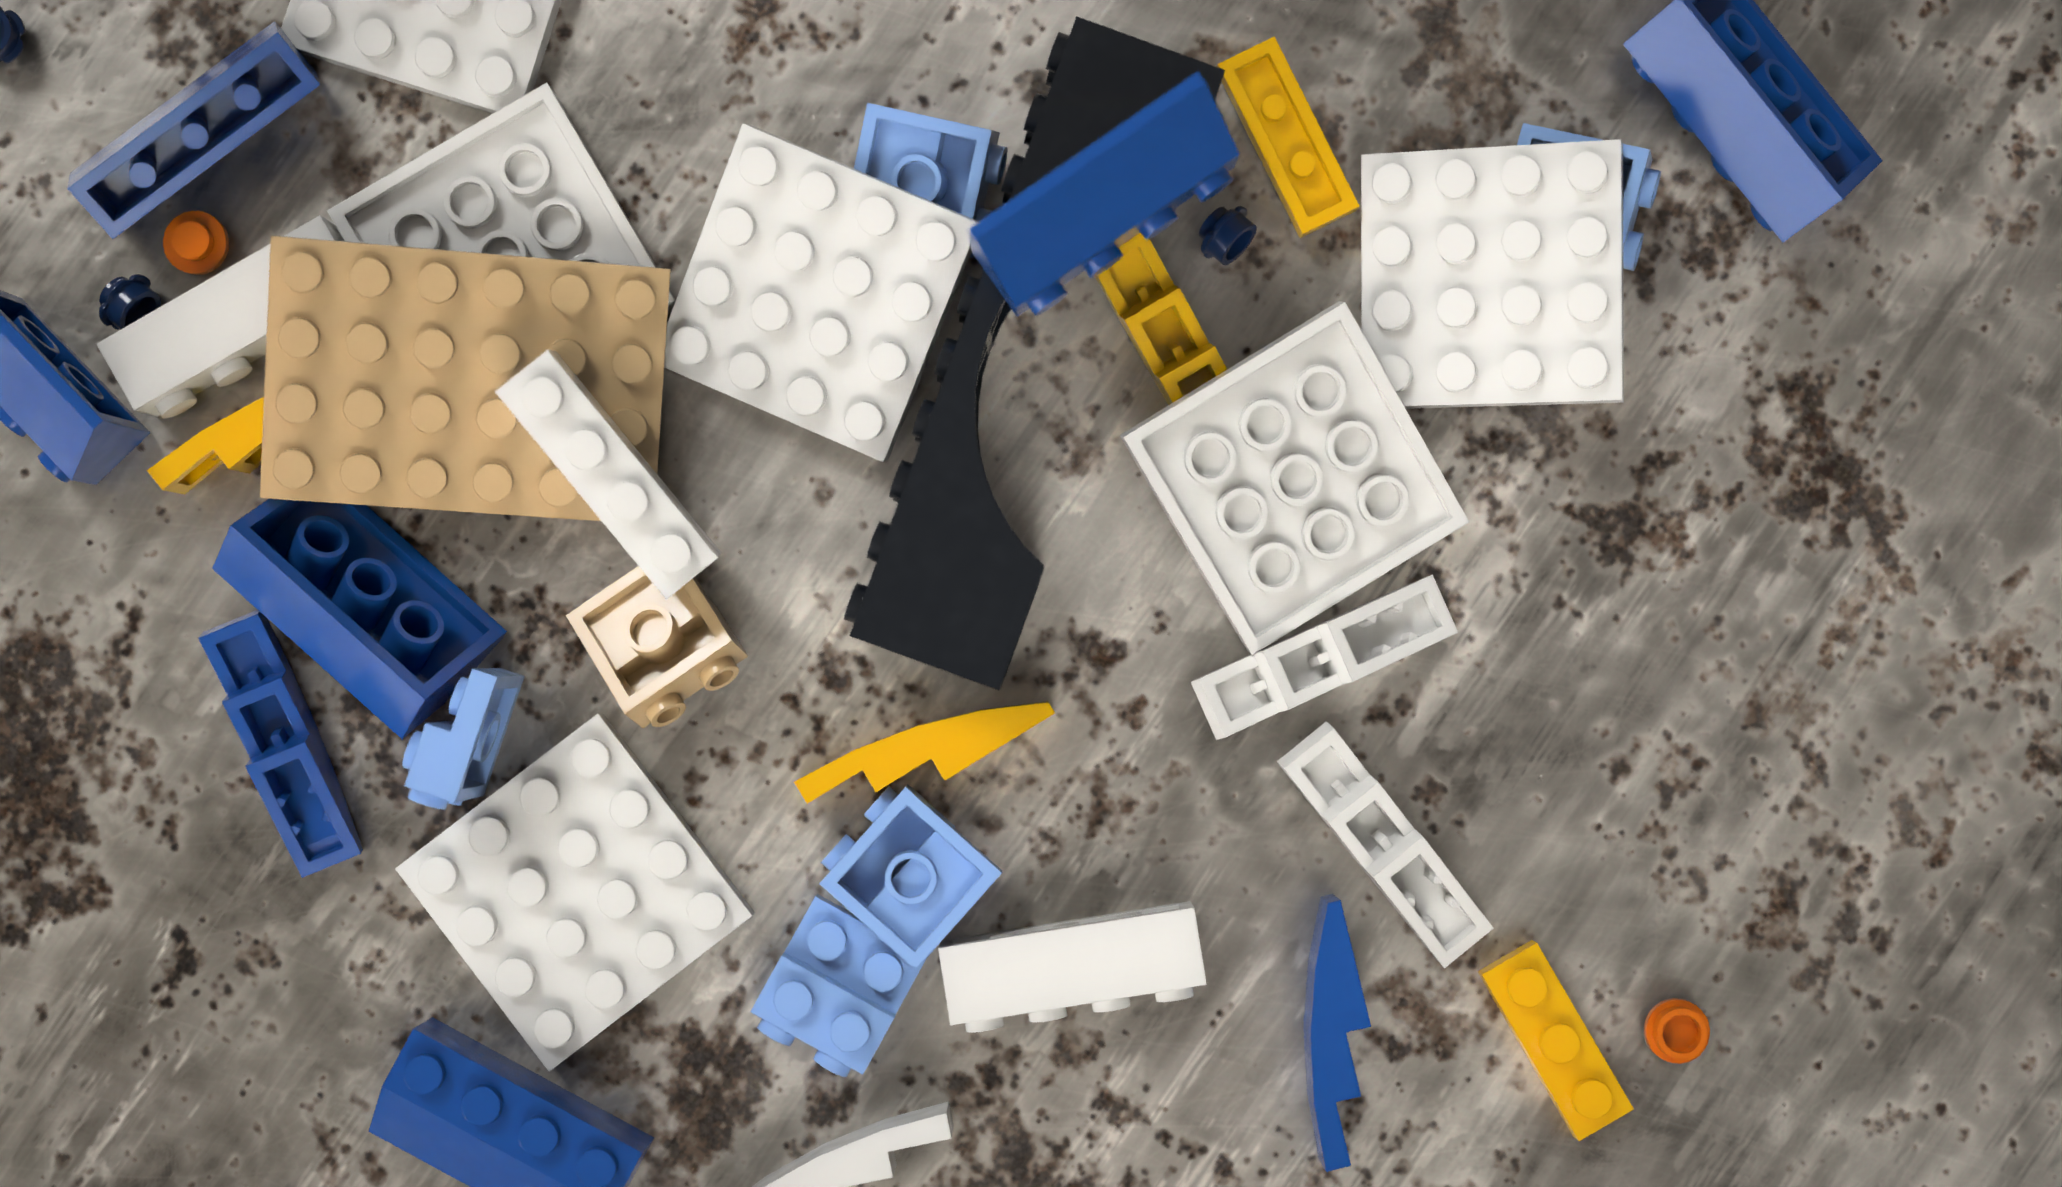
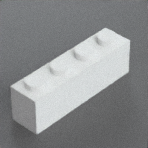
[96,215,344,419]
[495,350,721,599]
[938,901,1207,1033]

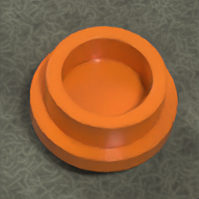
[163,211,229,275]
[1644,998,1710,1064]

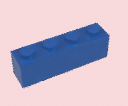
[67,21,320,239]

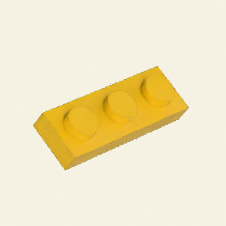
[1217,36,1360,238]
[1477,940,1634,1141]

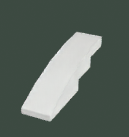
[1191,574,1458,740]
[1277,722,1494,968]
[752,1101,954,1187]

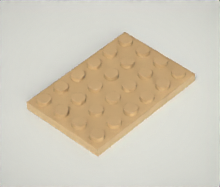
[260,236,671,521]

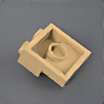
[566,566,748,728]

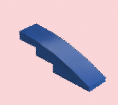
[198,610,363,878]
[1303,894,1371,1172]

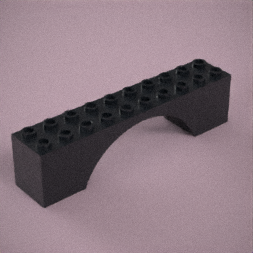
[844,16,1225,690]

